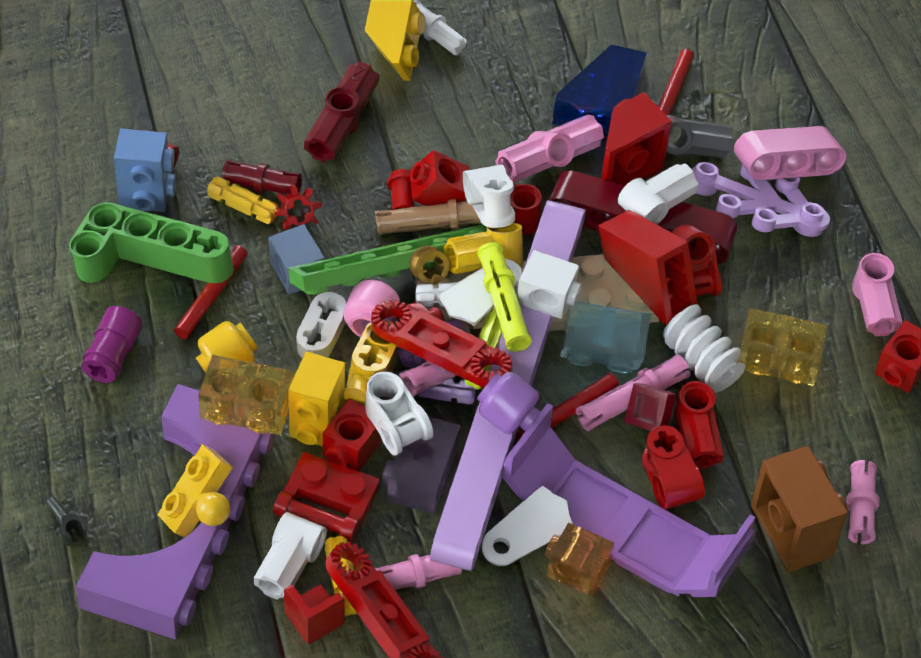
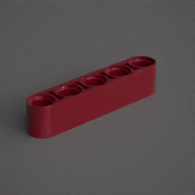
[549,171,738,264]

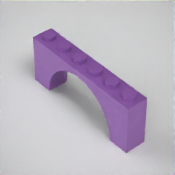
[76,384,275,640]

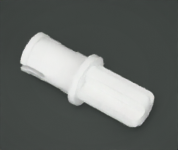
[414,0,467,55]

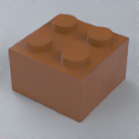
[751,445,848,573]

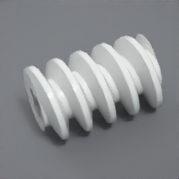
[663,304,745,393]

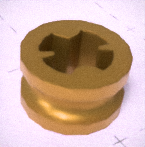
[409,246,450,285]

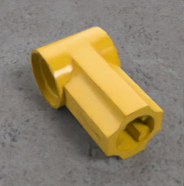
[444,223,523,274]

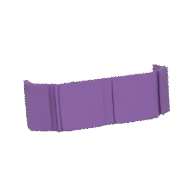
[502,403,756,597]

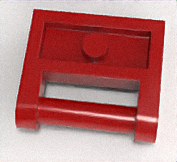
[273,452,380,543]

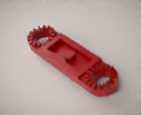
[371,300,513,388]
[325,542,444,658]

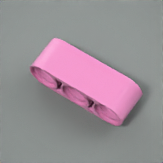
[734,126,847,180]

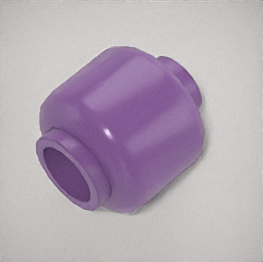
[477,372,541,434]

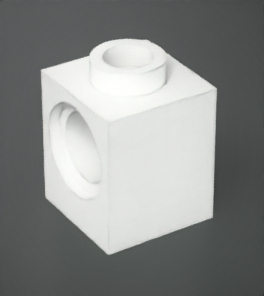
[517,250,582,319]

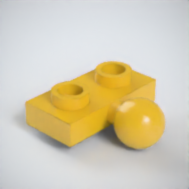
[157,444,233,538]

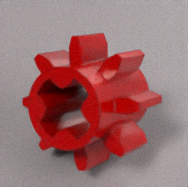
[273,184,322,230]

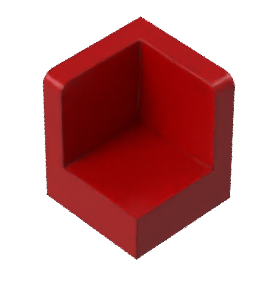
[284,584,345,645]

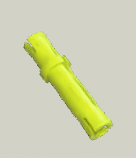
[477,242,532,352]

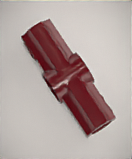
[304,61,379,163]

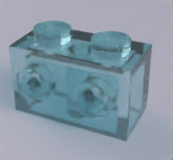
[560,301,651,373]

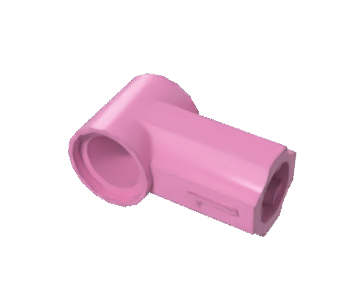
[852,253,902,337]

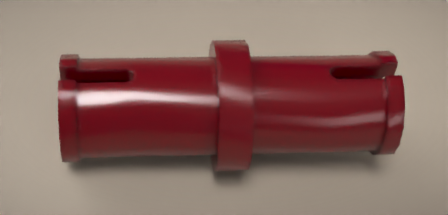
[222,159,302,195]

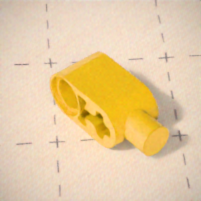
[344,321,398,406]

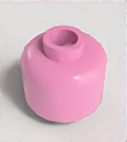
[343,279,400,337]

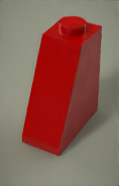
[599,209,697,325]

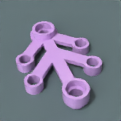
[692,162,830,237]

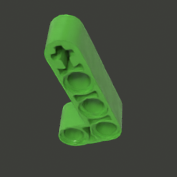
[69,202,234,284]

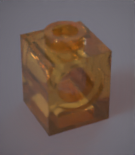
[544,522,615,597]

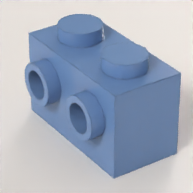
[114,128,176,212]

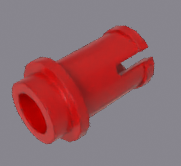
[387,169,415,210]

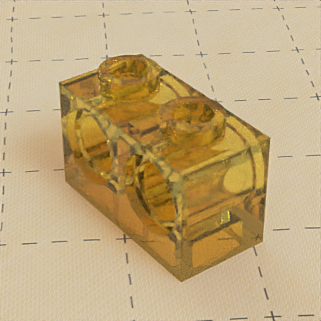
[737,308,828,386]
[198,355,293,435]

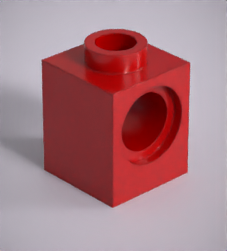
[410,150,469,206]
[875,320,921,393]
[322,398,383,472]

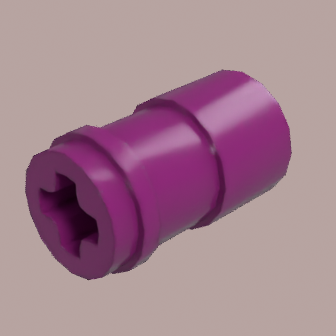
[81,306,143,383]

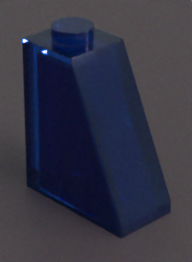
[552,44,647,137]

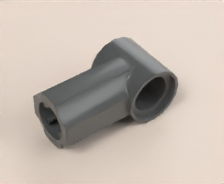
[666,115,733,158]

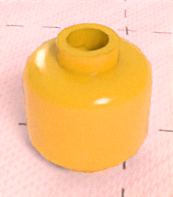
[196,321,258,381]

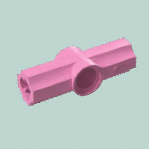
[495,115,604,183]

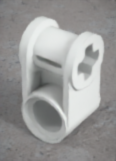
[463,164,515,228]
[365,372,433,455]

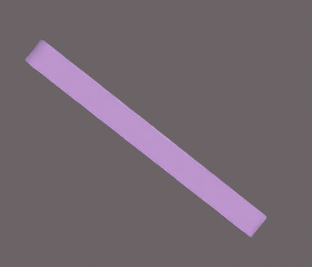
[430,200,586,571]

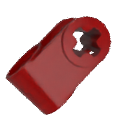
[671,225,722,297]
[641,425,705,510]

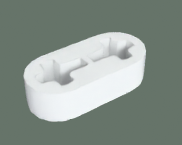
[296,292,346,358]

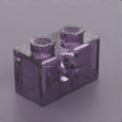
[382,417,460,514]

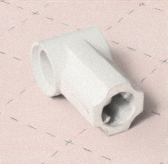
[618,163,699,224]
[254,512,327,600]

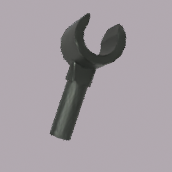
[47,497,87,546]

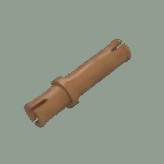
[375,199,482,236]

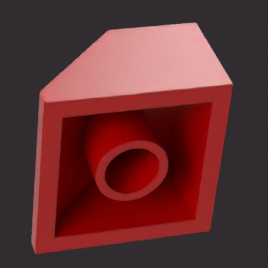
[601,92,672,186]

